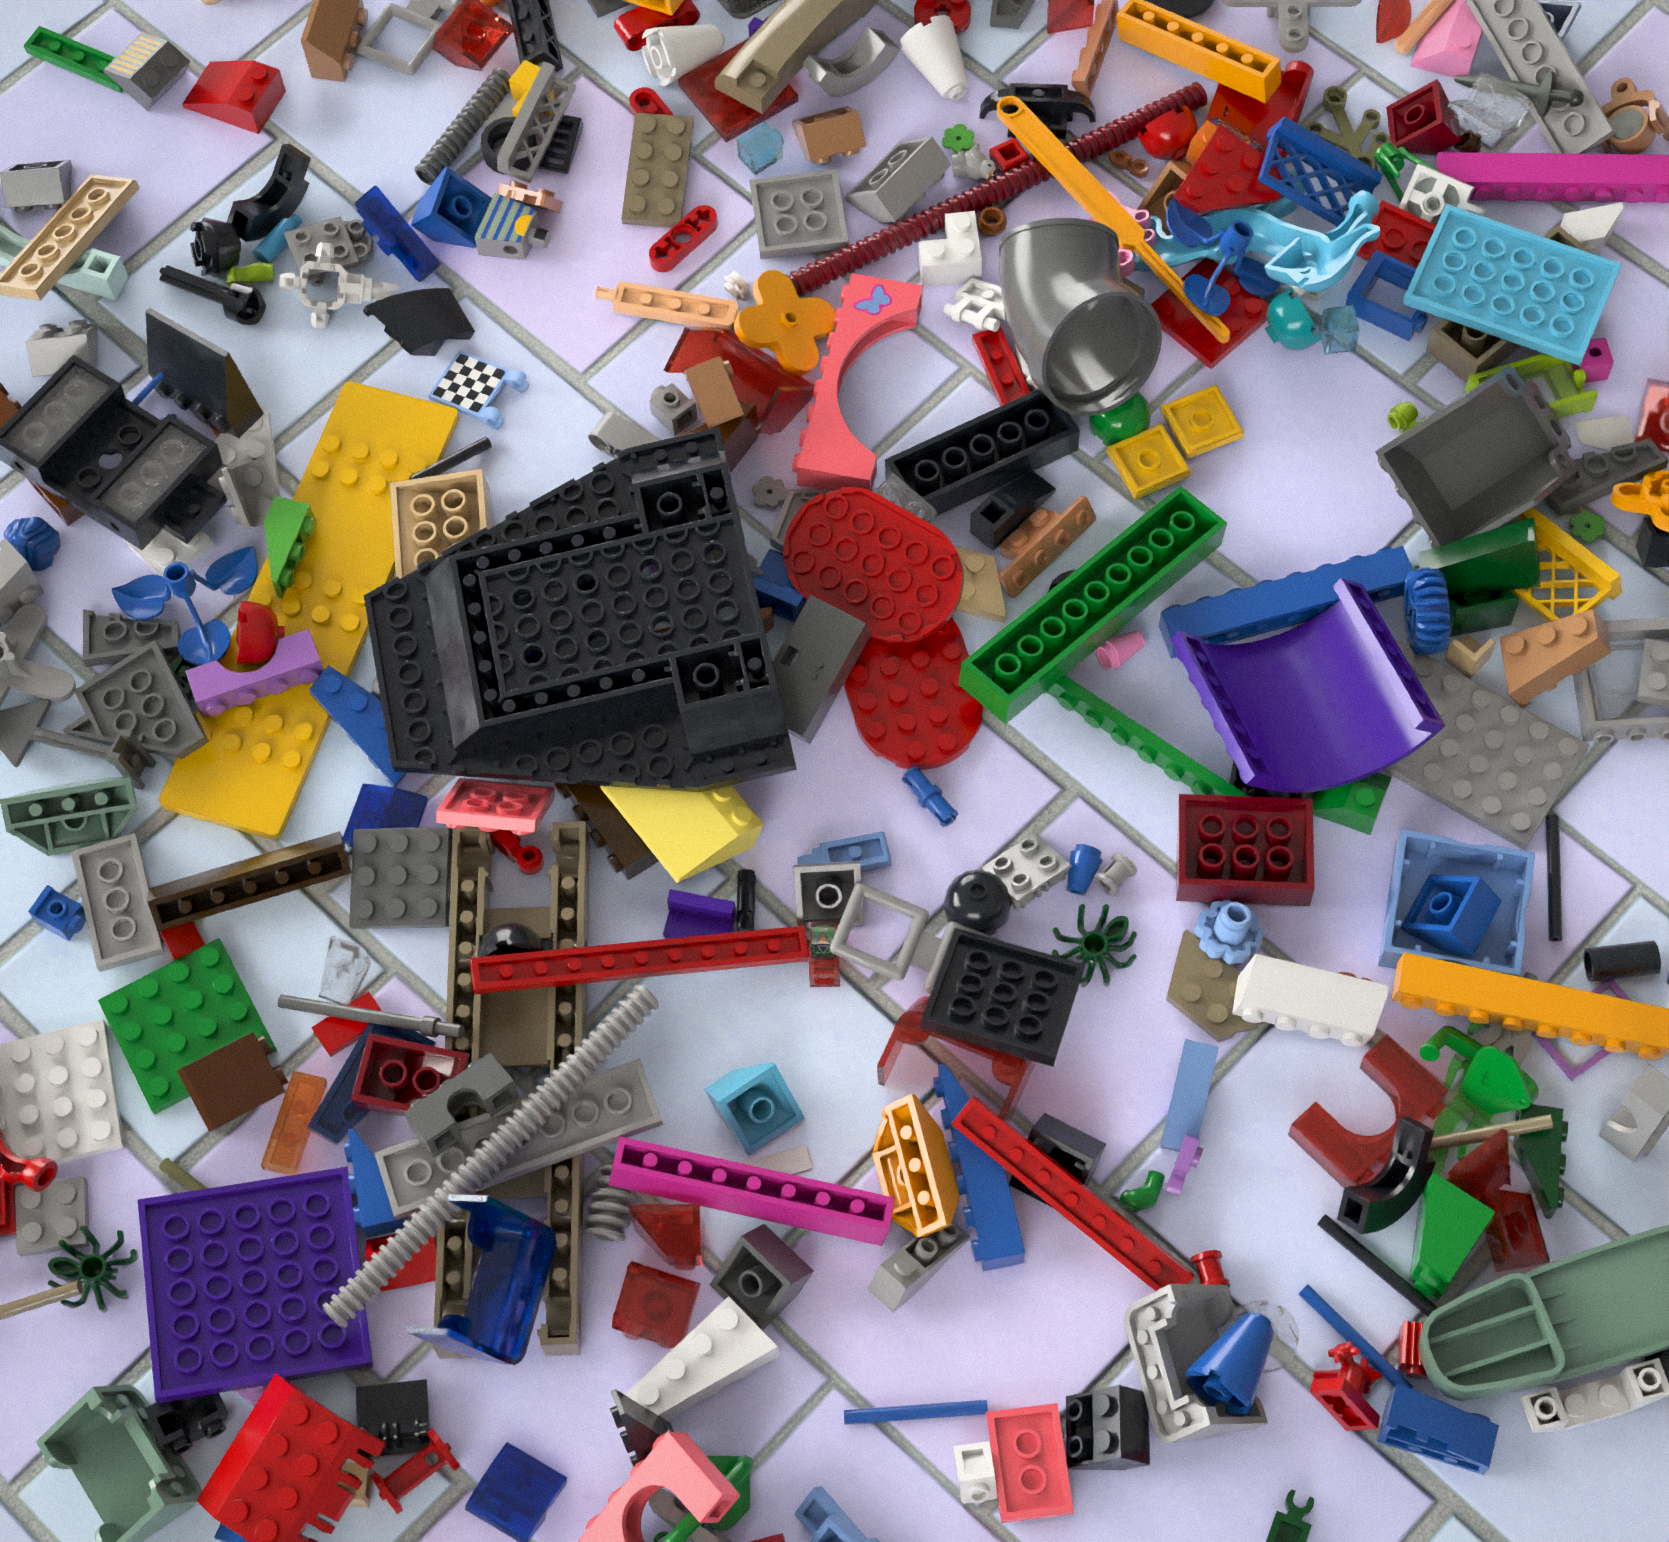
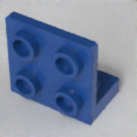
[753,549,807,622]

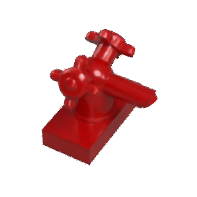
[1310,1341,1382,1431]

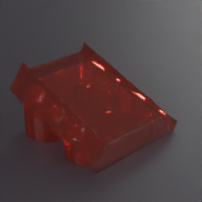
[1446,1129,1511,1202]
[611,1261,701,1349]

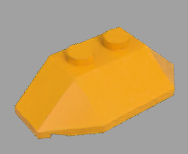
[872,1094,960,1238]

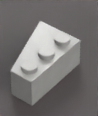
[0,538,44,625]

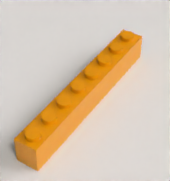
[1391,952,1669,1060]

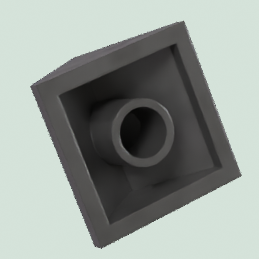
[793,861,864,929]

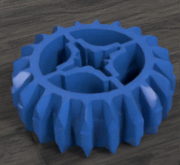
[1403,567,1451,655]

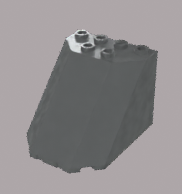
[1375,365,1577,548]

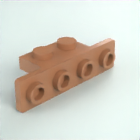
[999,496,1096,598]

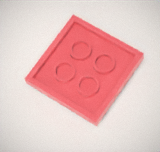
[436,778,555,835]

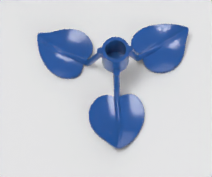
[1166,198,1281,316]
[112,546,258,665]

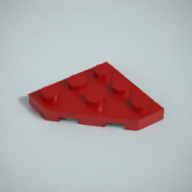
[1172,124,1294,214]

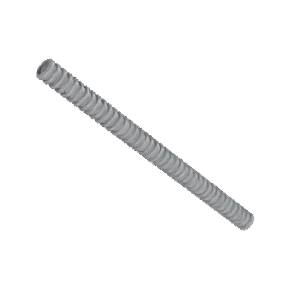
[322,985,659,1328]

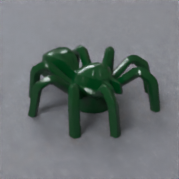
[1051,904,1137,988]
[48,1225,139,1313]

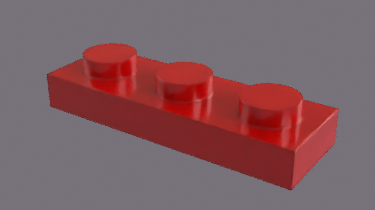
[972,326,1030,406]

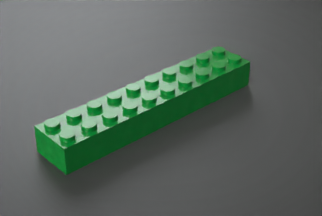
[958,485,1227,725]

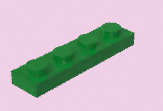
[23,26,123,93]

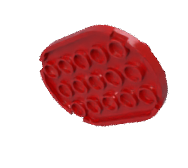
[783,487,964,644]
[843,617,983,770]

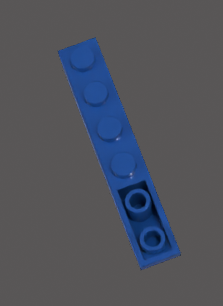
[933,1064,1025,1271]

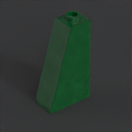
[1414,518,1540,595]

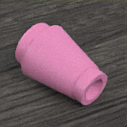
[1096,630,1145,670]

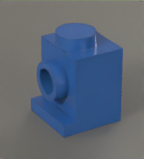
[28,885,86,941]

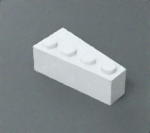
[624,1296,780,1421]

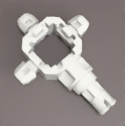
[279,242,399,328]

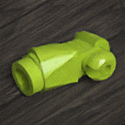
[226,261,274,288]

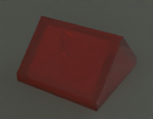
[1479,1188,1550,1272]

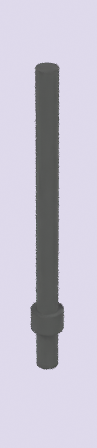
[277,994,465,1039]

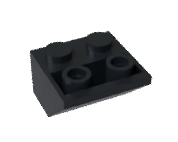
[1066,1385,1150,1470]

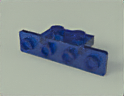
[355,185,441,283]

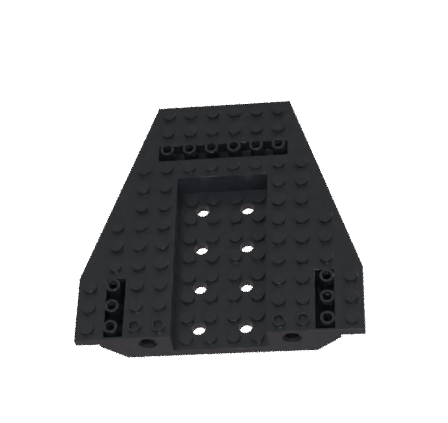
[364,427,797,792]

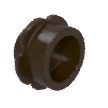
[1454,130,1482,153]

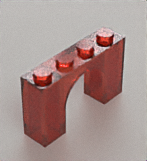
[1288,1034,1449,1188]

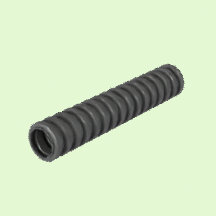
[414,68,511,185]

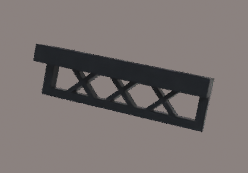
[507,0,563,72]

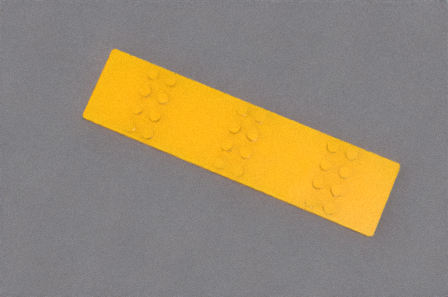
[159,381,459,840]

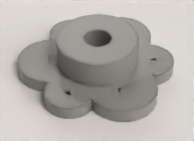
[752,476,788,508]

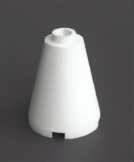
[900,15,969,101]
[642,24,725,86]

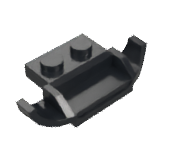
[979,83,1096,139]

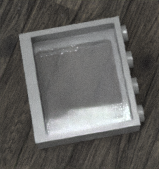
[1572,618,1669,744]

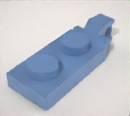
[797,831,891,871]

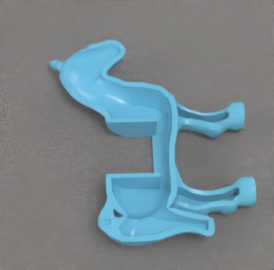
[1131,169,1380,293]

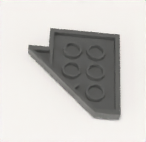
[63,640,209,759]

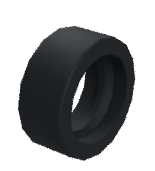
[480,117,538,175]

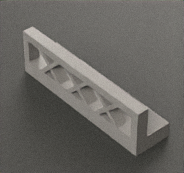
[497,62,576,183]

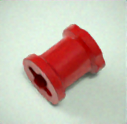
[1190,1250,1230,1288]

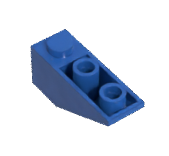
[344,1128,408,1238]

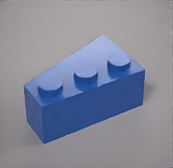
[1377,1384,1499,1475]

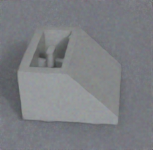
[25,319,98,377]

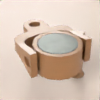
[1601,78,1669,154]

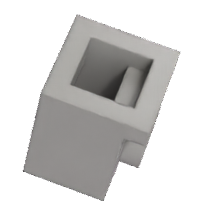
[649,383,698,436]

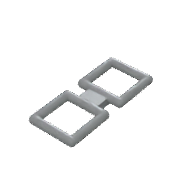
[356,0,467,75]
[830,883,1001,994]

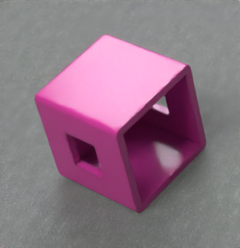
[1572,338,1614,383]

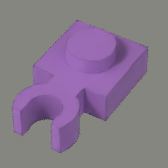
[1165,1134,1203,1196]

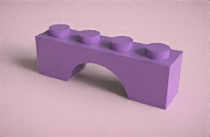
[185,629,324,718]

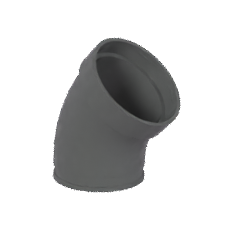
[999,218,1162,416]

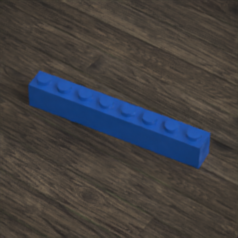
[1159,546,1413,659]

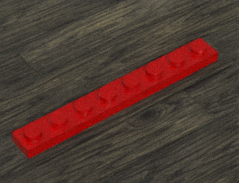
[951,1096,1194,1291]

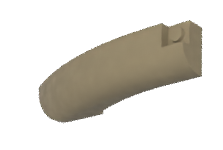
[715,0,878,114]

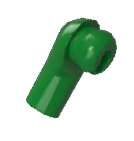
[1120,1170,1165,1212]

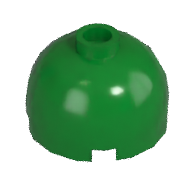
[1089,391,1151,446]

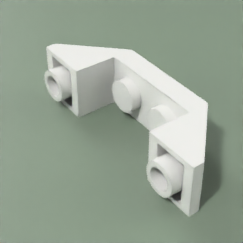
[1520,1358,1669,1433]

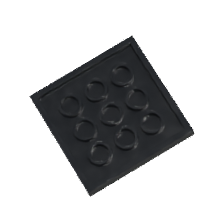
[920,928,1085,1067]

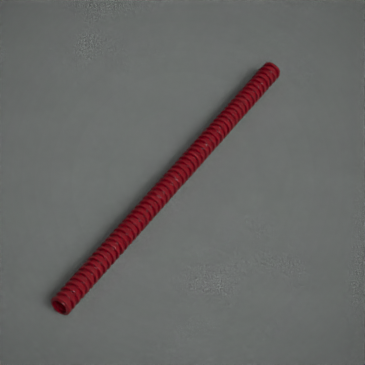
[786,82,1207,297]

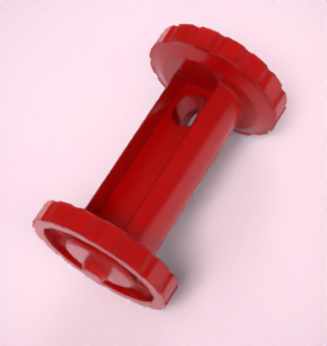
[370,1428,461,1515]

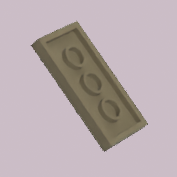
[621,113,694,228]

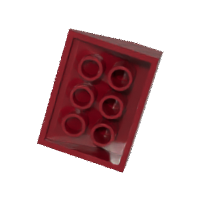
[1176,794,1315,906]

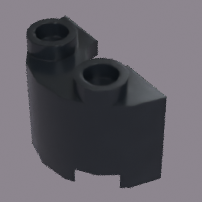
[144,1393,228,1455]

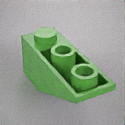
[264,496,317,599]

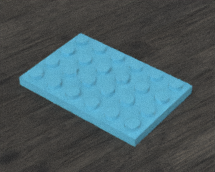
[1403,204,1622,366]

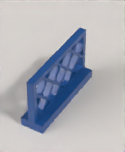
[1258,116,1383,227]

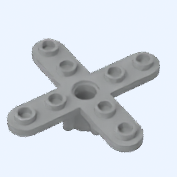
[1220,0,1362,53]
[0,603,76,707]

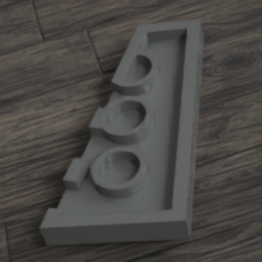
[1544,439,1668,517]

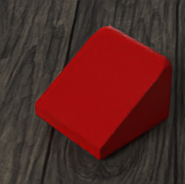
[989,137,1030,171]
[160,921,205,960]

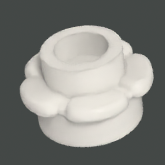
[723,271,750,299]

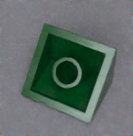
[1448,590,1519,637]

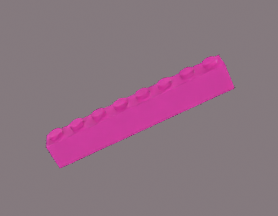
[1434,152,1669,203]
[608,1136,895,1246]

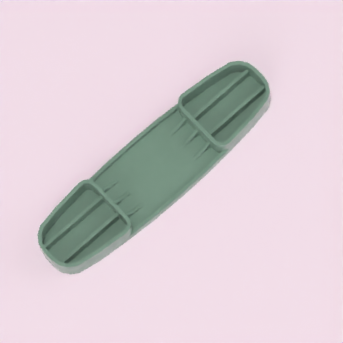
[1418,1225,1669,1401]

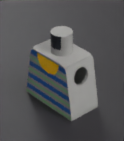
[475,193,551,260]

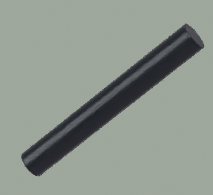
[409,436,492,480]

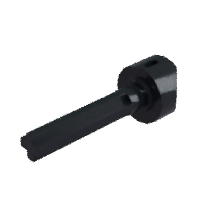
[159,265,266,325]

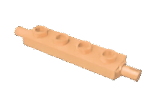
[595,281,742,333]

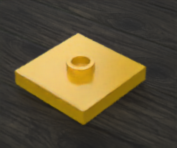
[1160,384,1244,459]
[1106,424,1191,500]

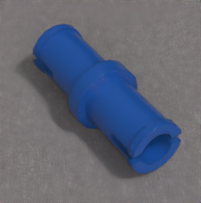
[902,766,958,827]

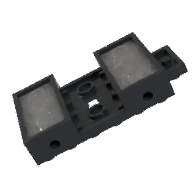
[0,355,227,550]

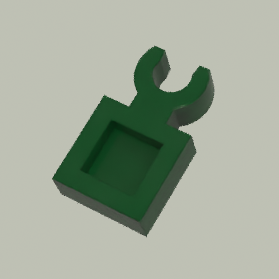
[1266,1489,1314,1542]

